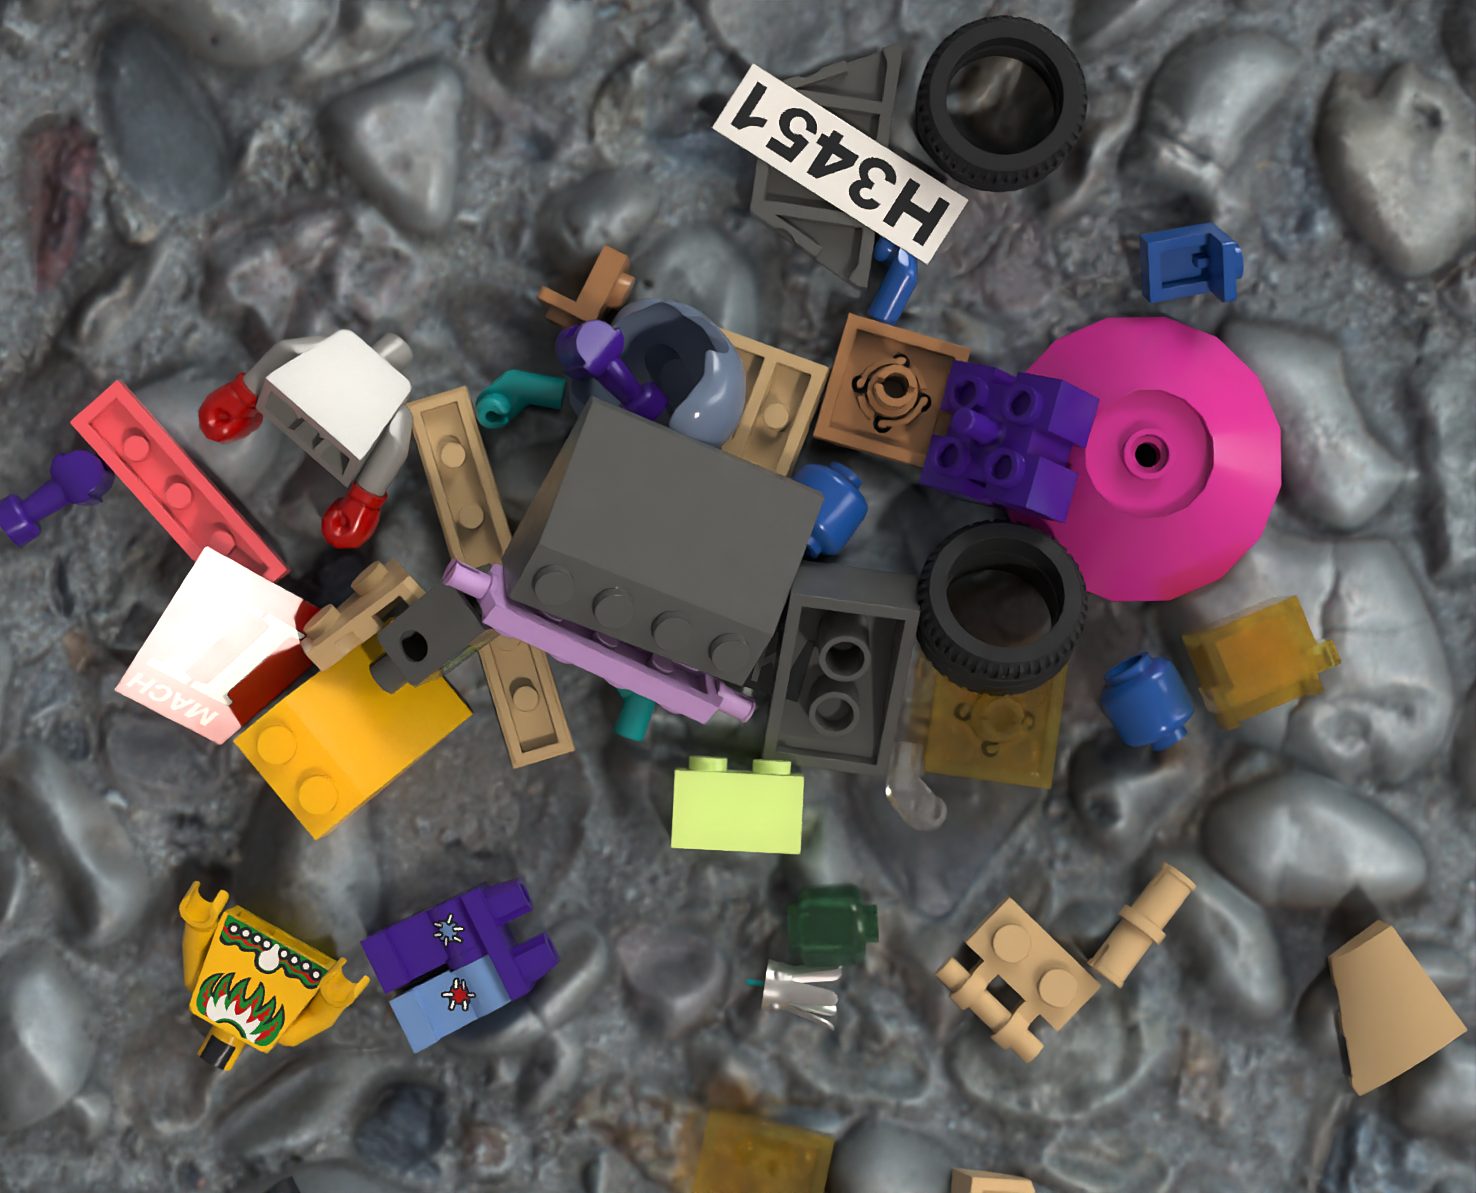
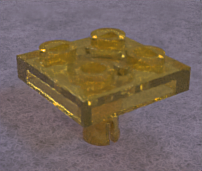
[922,662,1068,789]

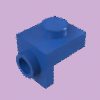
[1139,222,1244,303]

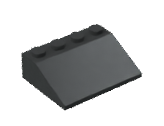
[501,395,824,687]

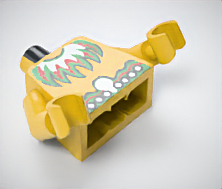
[179,881,370,1071]

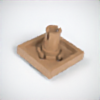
[812,313,971,470]

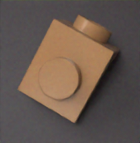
[536,245,635,329]

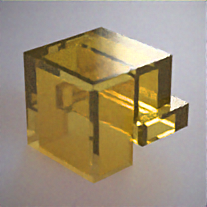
[1181,595,1342,730]

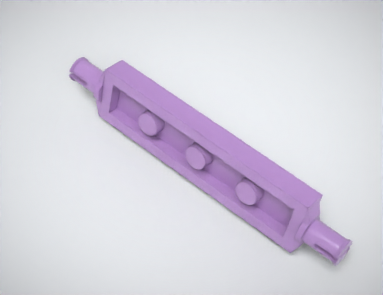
[443,558,756,724]

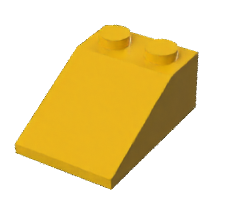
[233,617,474,841]

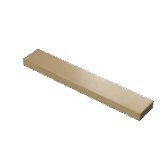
[406,386,576,769]

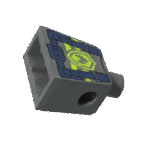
[369,563,501,694]

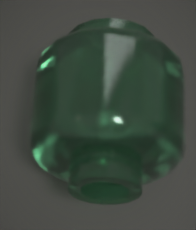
[787,883,879,967]

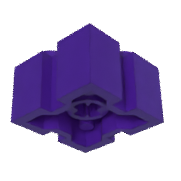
[919,360,1100,524]

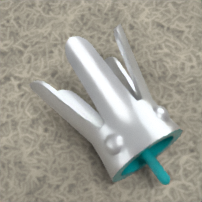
[746,959,843,1030]

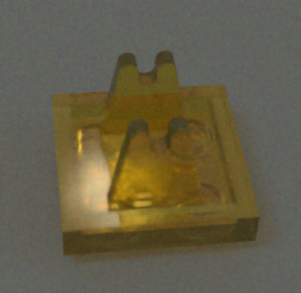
[691,1107,835,1193]

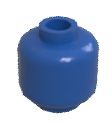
[792,461,868,559]
[1099,652,1195,751]

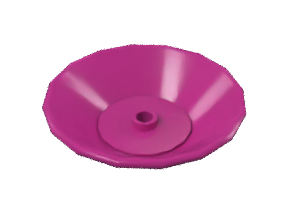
[1005,316,1282,602]

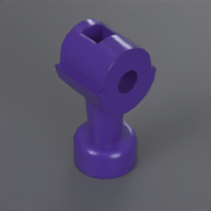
[555,320,670,421]
[0,450,115,548]

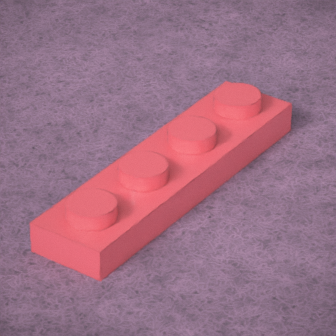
[70,380,291,584]

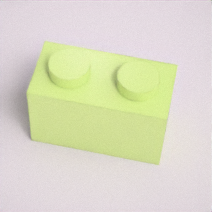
[671,756,804,854]

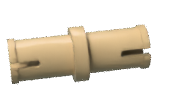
[1087,862,1197,988]

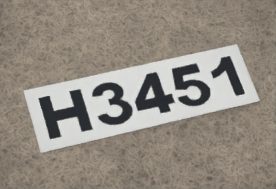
[712,64,968,265]

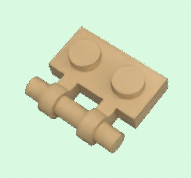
[934,895,1102,1063]

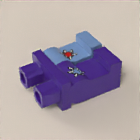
[360,878,561,1054]

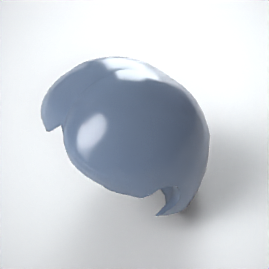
[569,298,746,449]

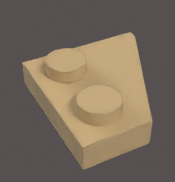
[719,327,832,478]
[300,557,426,672]

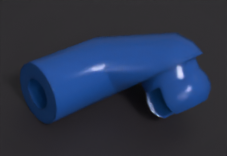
[867,236,918,326]

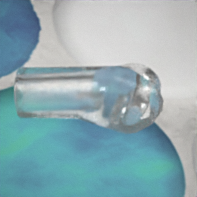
[885,740,947,831]

